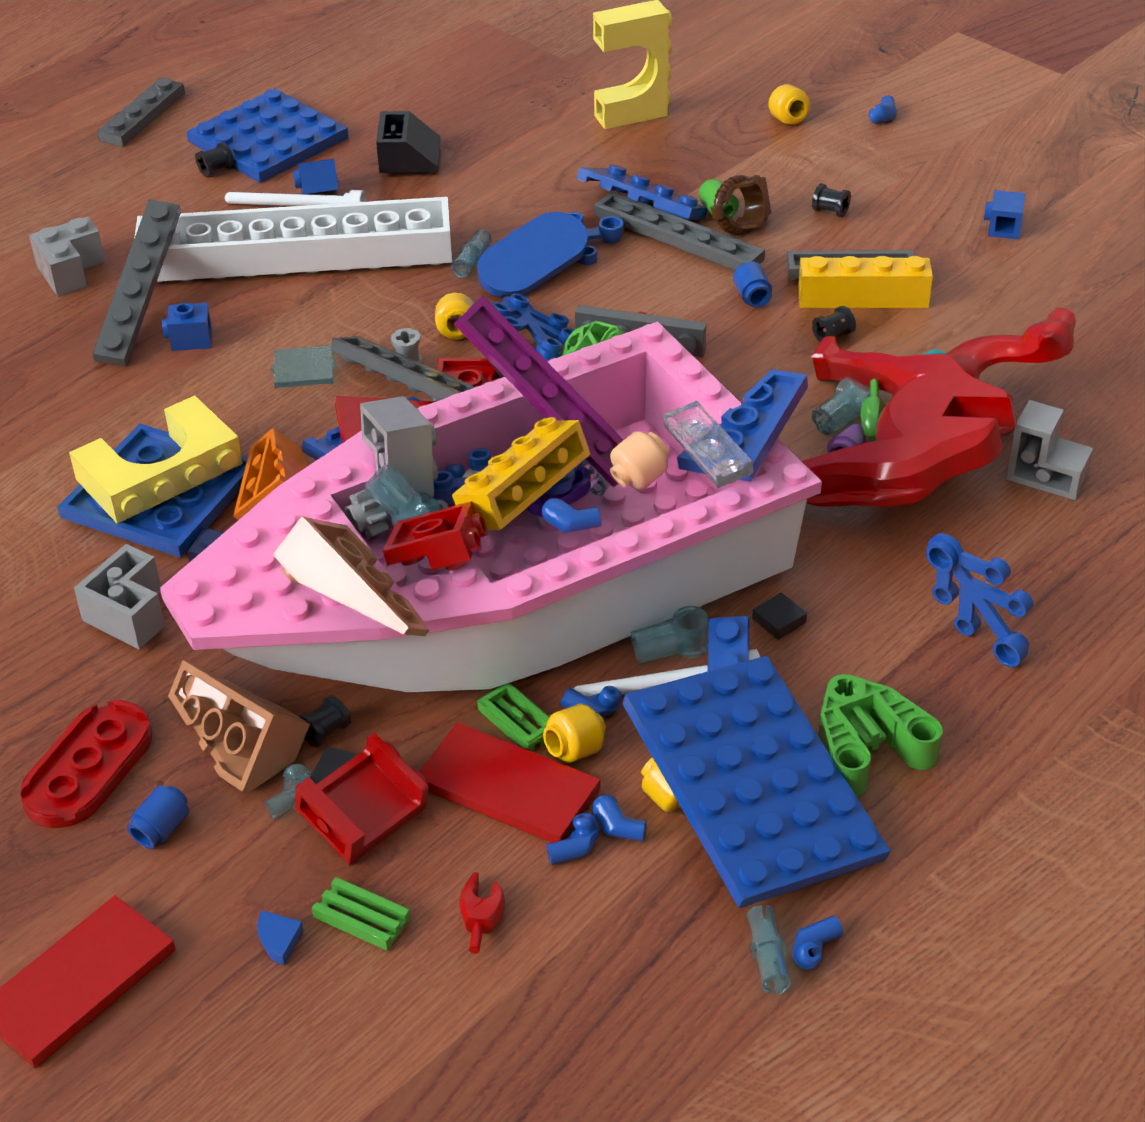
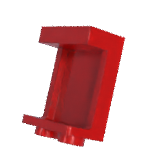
[294,733,429,865]

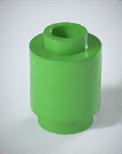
[699,179,739,217]

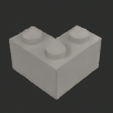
[29,217,106,297]
[360,396,438,504]
[1006,400,1094,500]
[74,544,165,649]

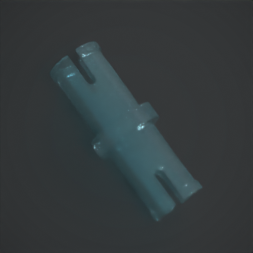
[451,229,492,278]
[747,905,791,994]

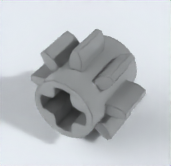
[344,487,393,539]

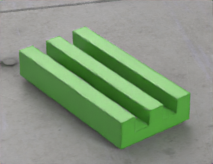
[477,683,549,752]
[312,877,411,951]

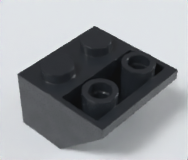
[376,111,441,175]

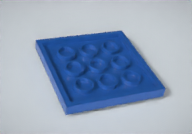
[186,88,349,183]
[57,423,248,558]

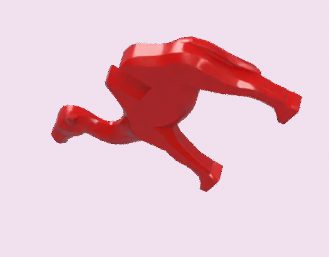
[801,308,1076,507]

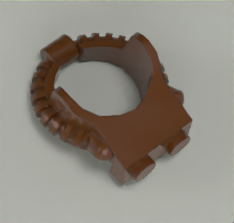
[711,175,771,235]

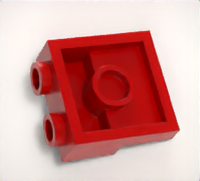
[382,501,487,570]

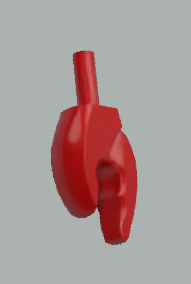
[459,872,505,954]

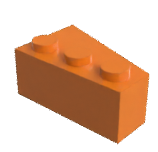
[233,428,308,520]

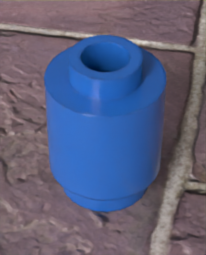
[733,262,772,308]
[127,786,189,849]

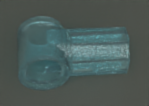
[812,377,870,435]
[364,463,442,526]
[631,606,709,663]

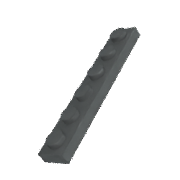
[594,191,765,270]
[92,200,181,367]
[331,336,475,401]

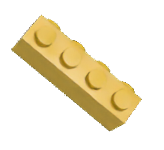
[798,256,933,308]
[452,417,590,530]

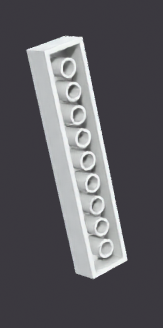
[134,197,452,283]

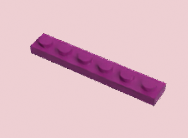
[454,295,623,487]

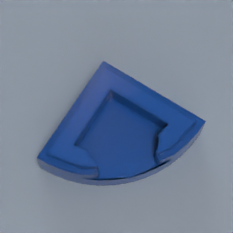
[257,910,303,966]

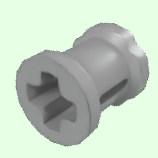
[391,328,423,364]

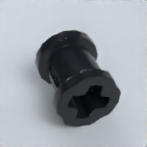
[195,142,234,177]
[812,183,851,217]
[812,306,856,342]
[299,695,351,747]

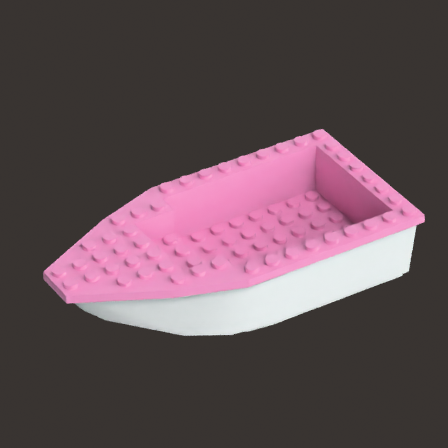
[160,322,822,692]

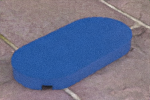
[477,212,588,298]

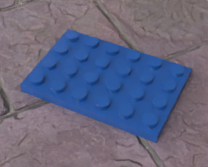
[622,656,890,908]

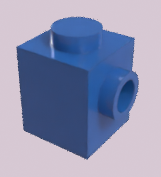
[293,159,339,194]
[984,190,1025,240]
[162,303,212,351]

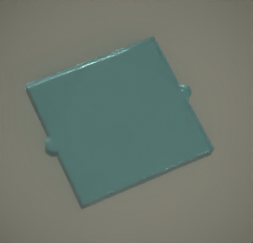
[271,345,336,388]

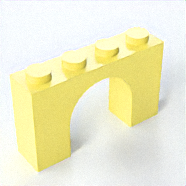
[593,0,672,129]
[69,395,243,524]

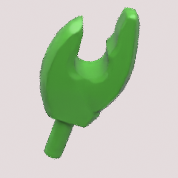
[861,379,885,442]

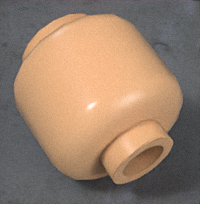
[610,431,669,490]

